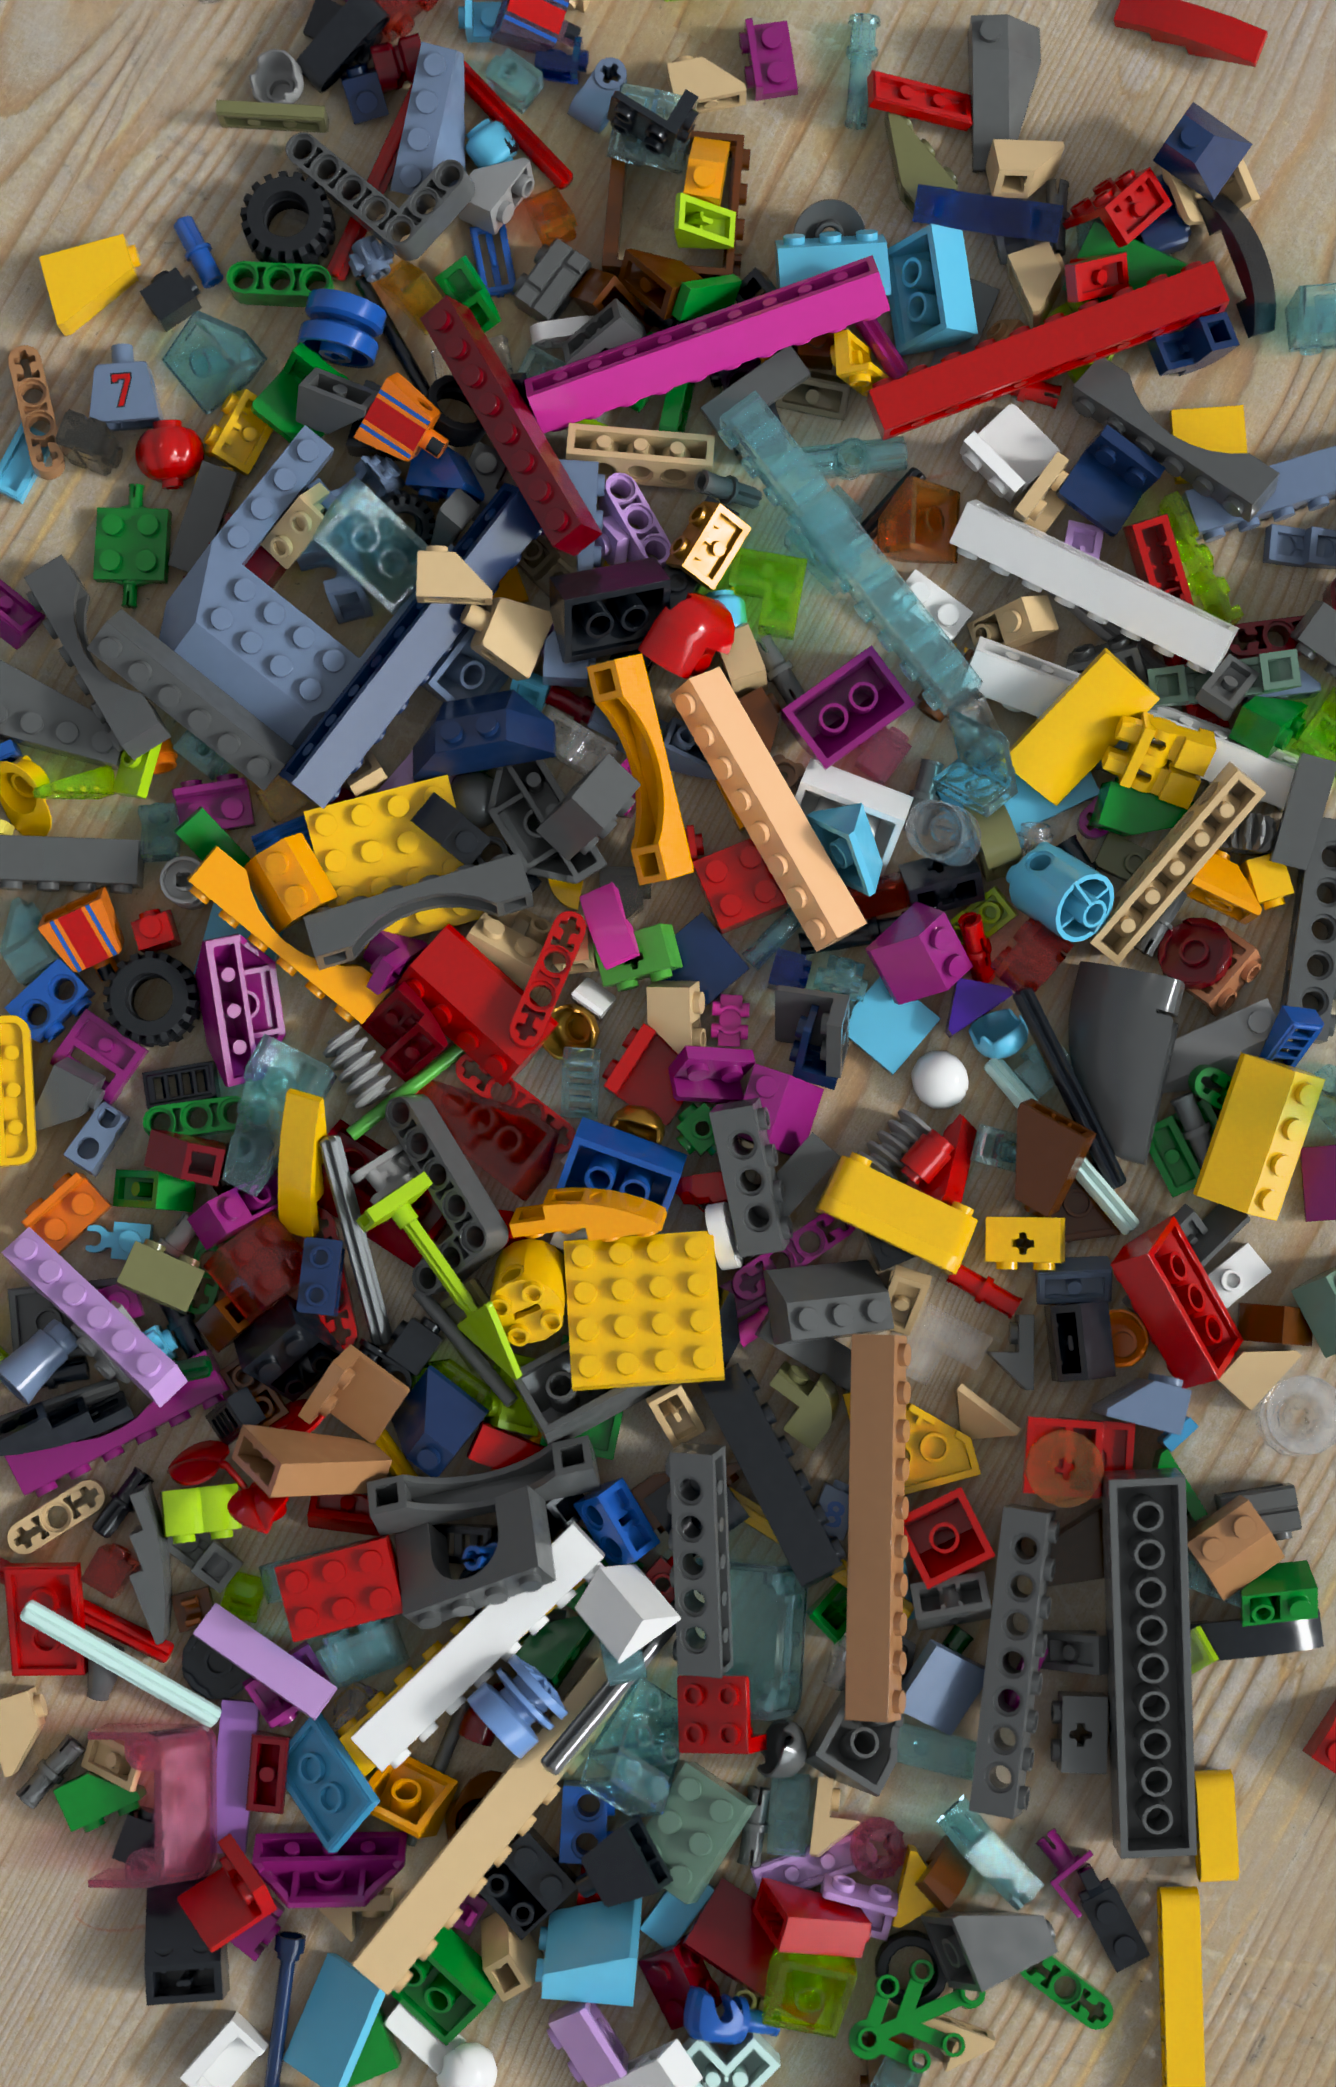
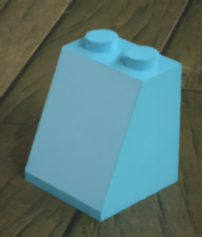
[535,1898,642,2007]

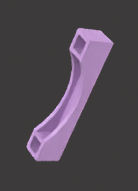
[1,1227,188,1408]

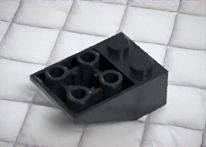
[144,1875,230,2006]

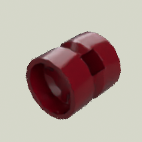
[369,33,421,93]

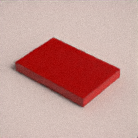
[3,1562,88,1676]

